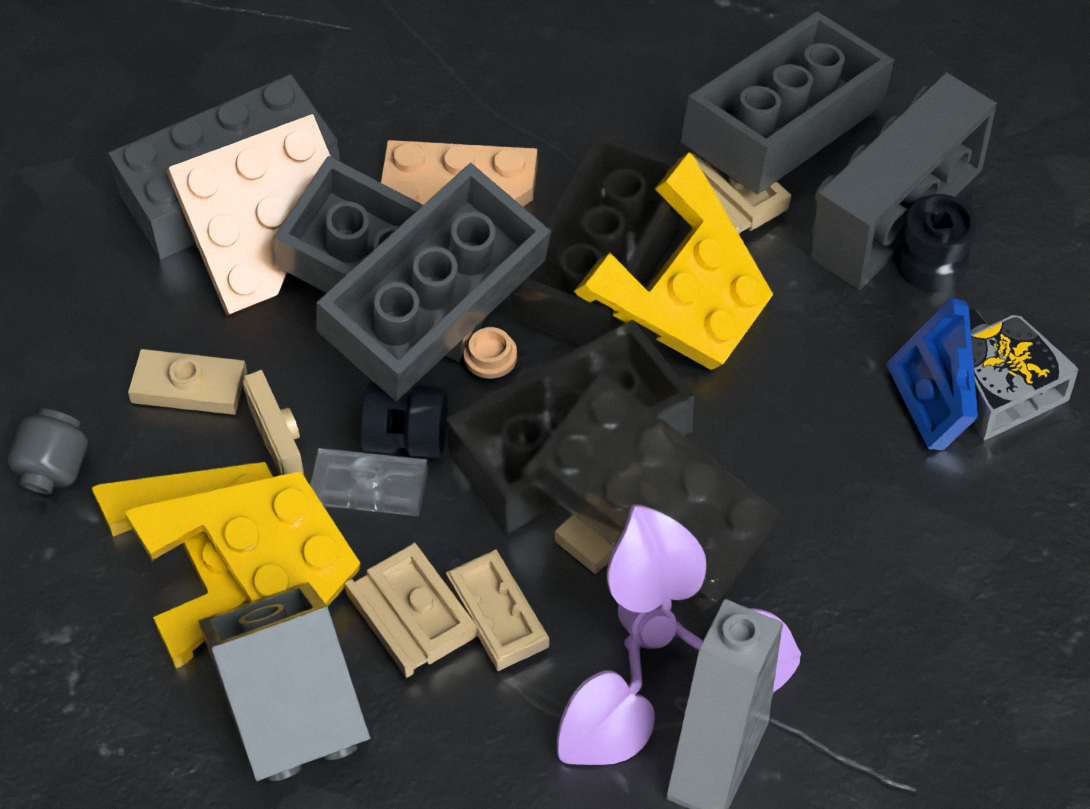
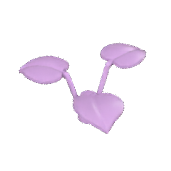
[556,504,801,765]

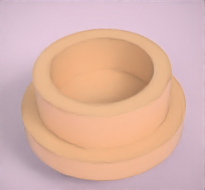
[464,327,517,379]

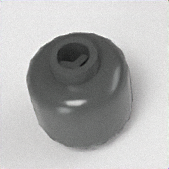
[7,409,88,495]

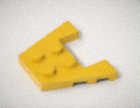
[574,152,773,370]
[92,462,273,669]
[125,471,361,607]

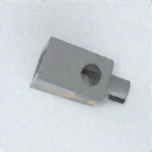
[969,309,1078,441]

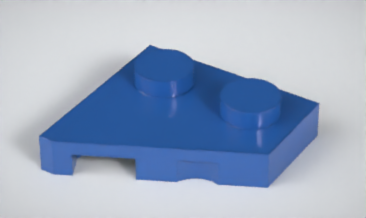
[886,298,978,451]

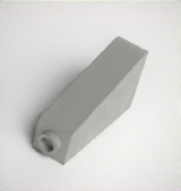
[667,599,783,809]

